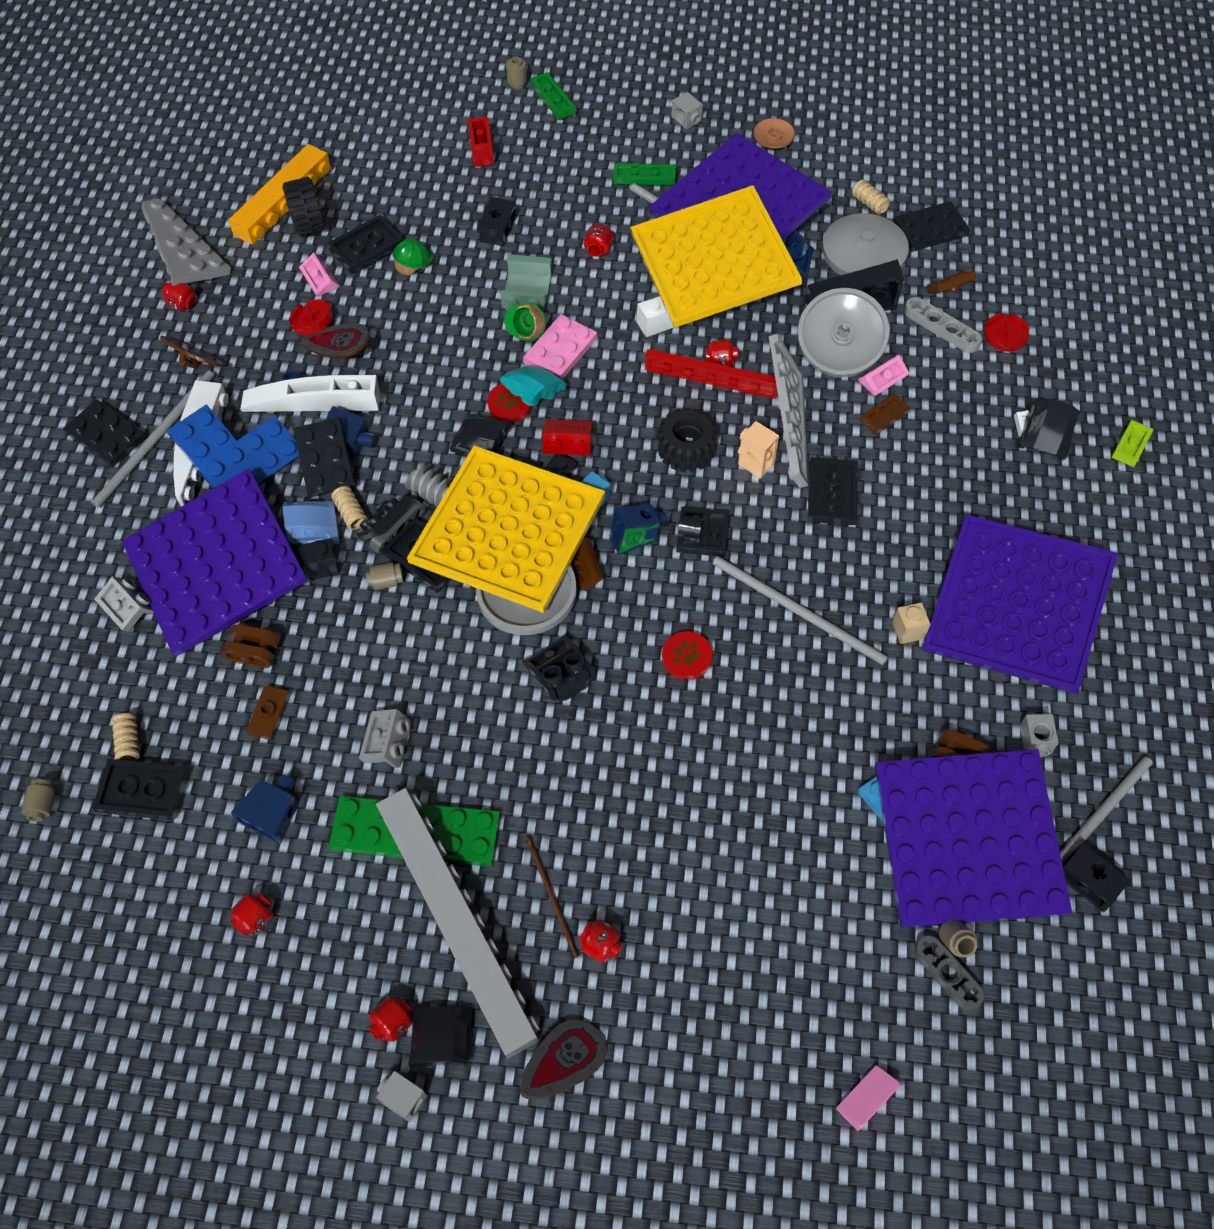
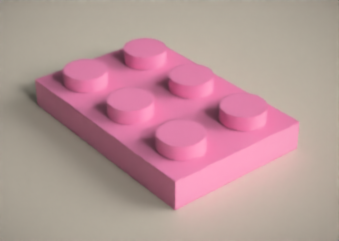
[523,314,598,380]

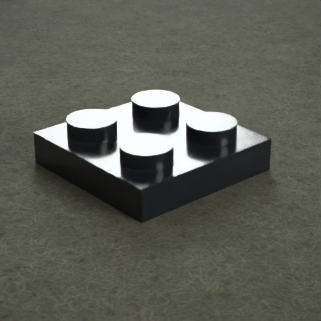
[356,495,412,541]

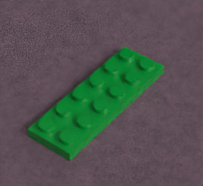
[329,796,500,867]

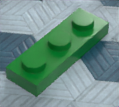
[530,72,576,120]
[613,163,676,186]

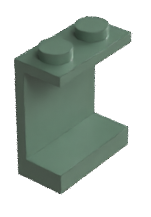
[500,254,552,312]

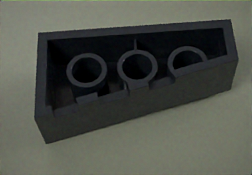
[805,259,904,311]

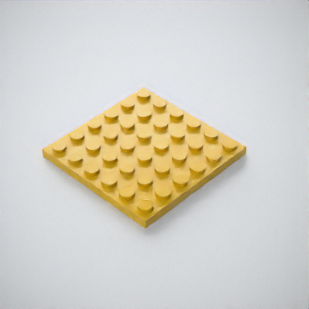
[630,185,802,328]
[407,446,605,613]

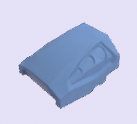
[283,500,340,547]

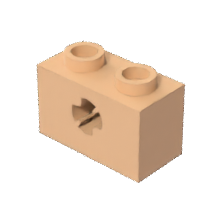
[738,421,779,479]

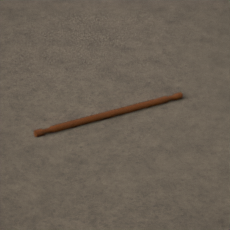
[525,836,579,959]

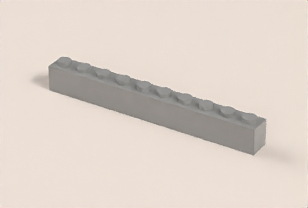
[376,788,540,1059]

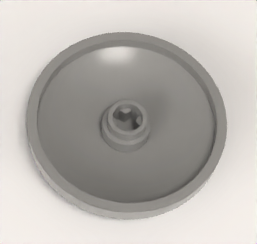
[822,213,909,275]
[798,288,889,377]
[476,565,577,635]

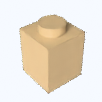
[892,603,930,644]

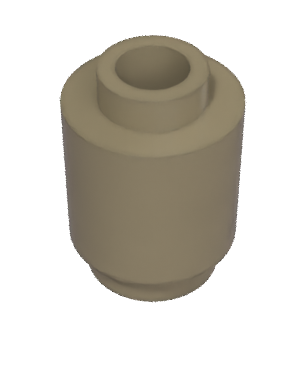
[506,57,527,89]
[366,562,403,591]
[21,779,55,822]
[939,920,977,957]

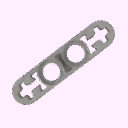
[904,297,982,353]

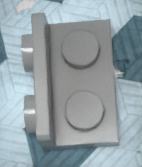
[95,576,154,632]
[359,709,411,768]

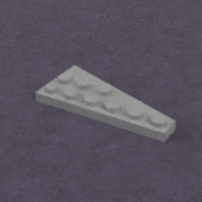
[142,199,231,286]
[769,334,808,488]

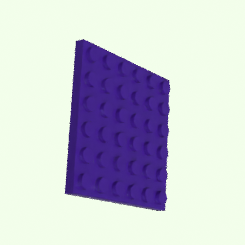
[649,133,831,241]
[122,468,308,657]
[923,515,1118,694]
[875,749,1072,929]

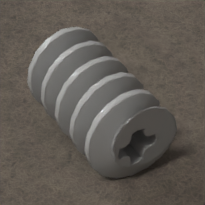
[405,465,450,507]

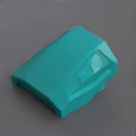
[500,365,567,406]

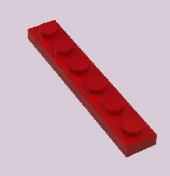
[645,349,778,399]

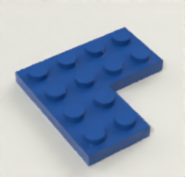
[167,404,299,489]

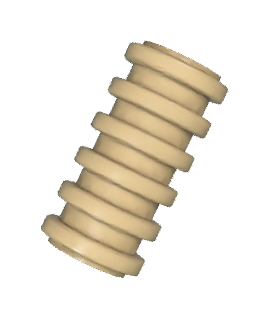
[852,179,890,215]
[331,486,367,530]
[112,713,140,761]

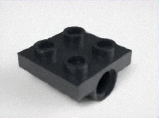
[676,507,729,557]

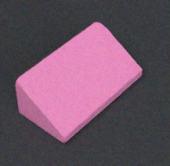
[299,253,340,296]
[858,355,910,396]
[836,1065,901,1131]

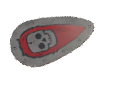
[301,323,370,358]
[160,335,226,368]
[519,1020,607,1099]

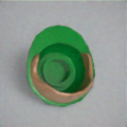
[393,238,434,275]
[504,302,546,341]

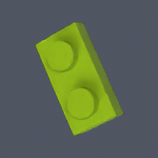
[1112,420,1154,467]

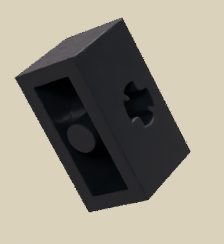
[477,197,517,247]
[1063,843,1131,913]

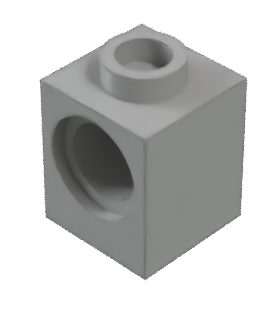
[671,92,703,129]
[1020,714,1058,757]
[376,1071,427,1123]

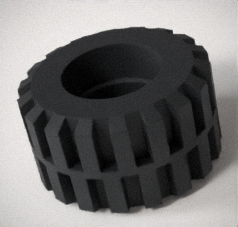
[282,176,325,236]
[658,408,718,472]

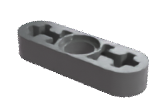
[370,499,426,555]
[914,936,984,1011]

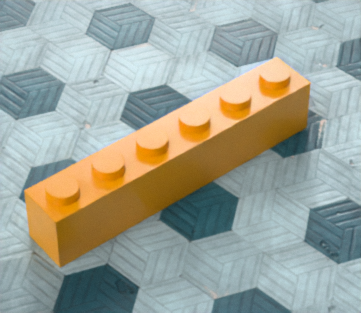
[228,144,331,245]

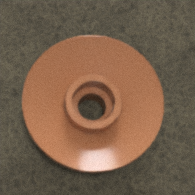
[754,118,795,148]

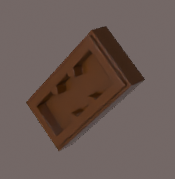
[926,270,976,293]
[860,393,911,435]
[571,537,603,592]
[246,685,291,741]

